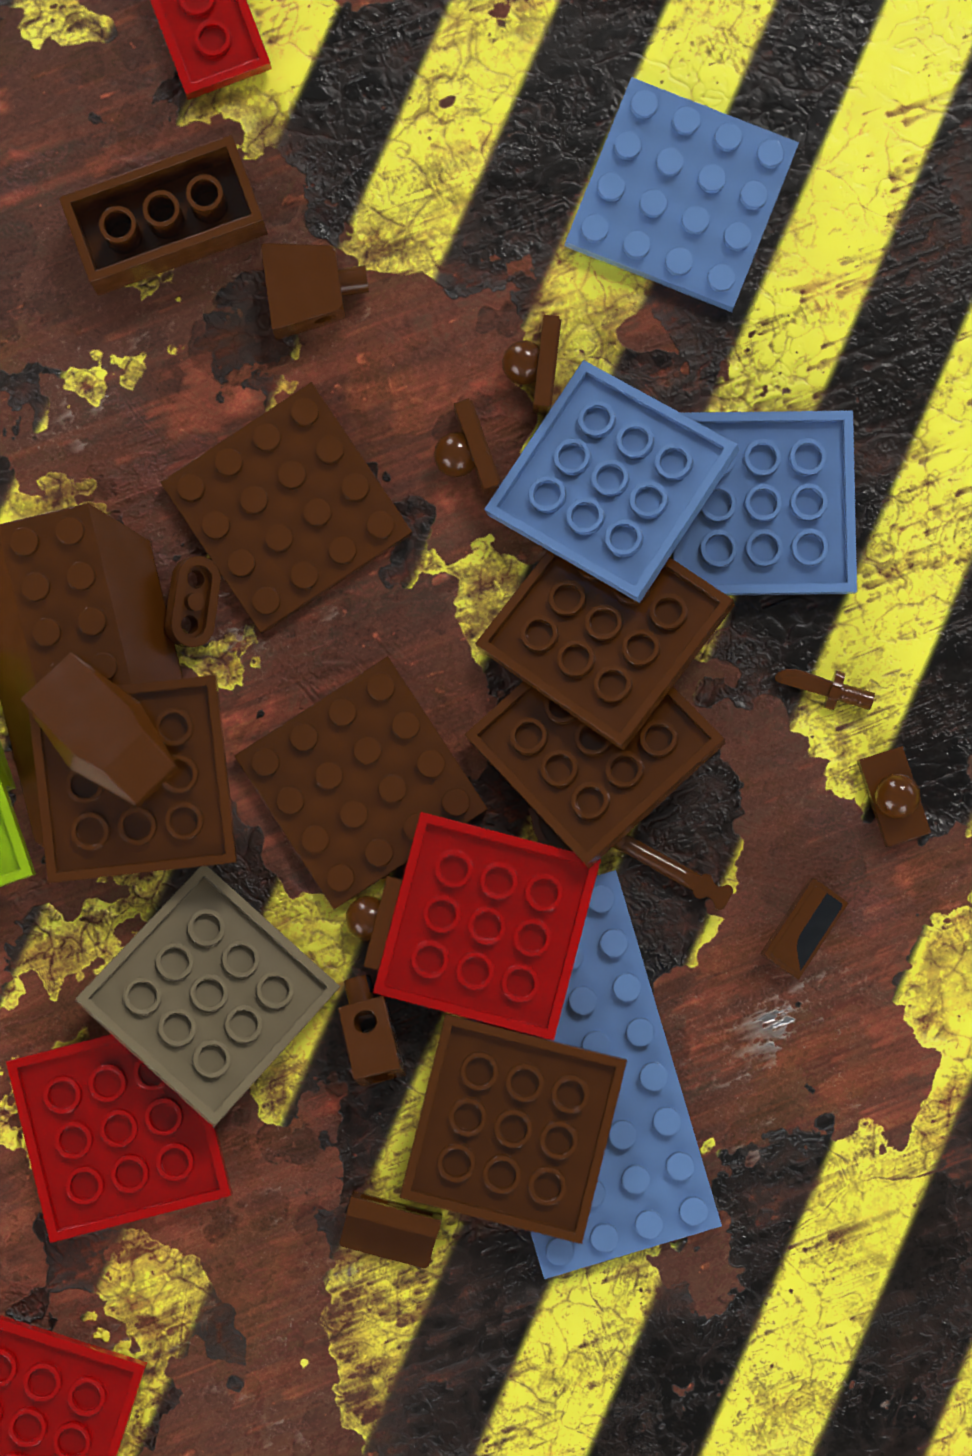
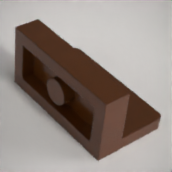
[340,1190,442,1269]

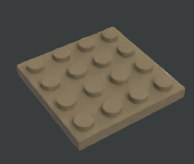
[75,866,340,1127]

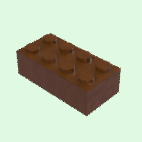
[59,135,268,296]

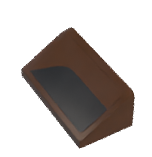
[760,878,848,980]

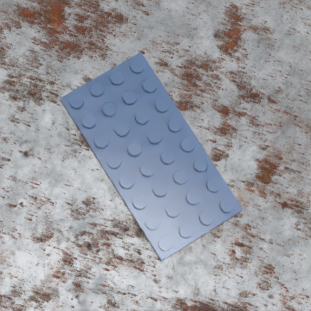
[468,870,722,1279]

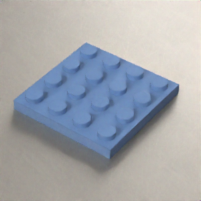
[565,77,799,312]
[484,360,739,603]
[672,411,857,595]

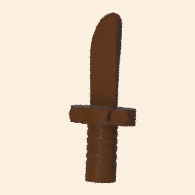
[775,669,875,710]

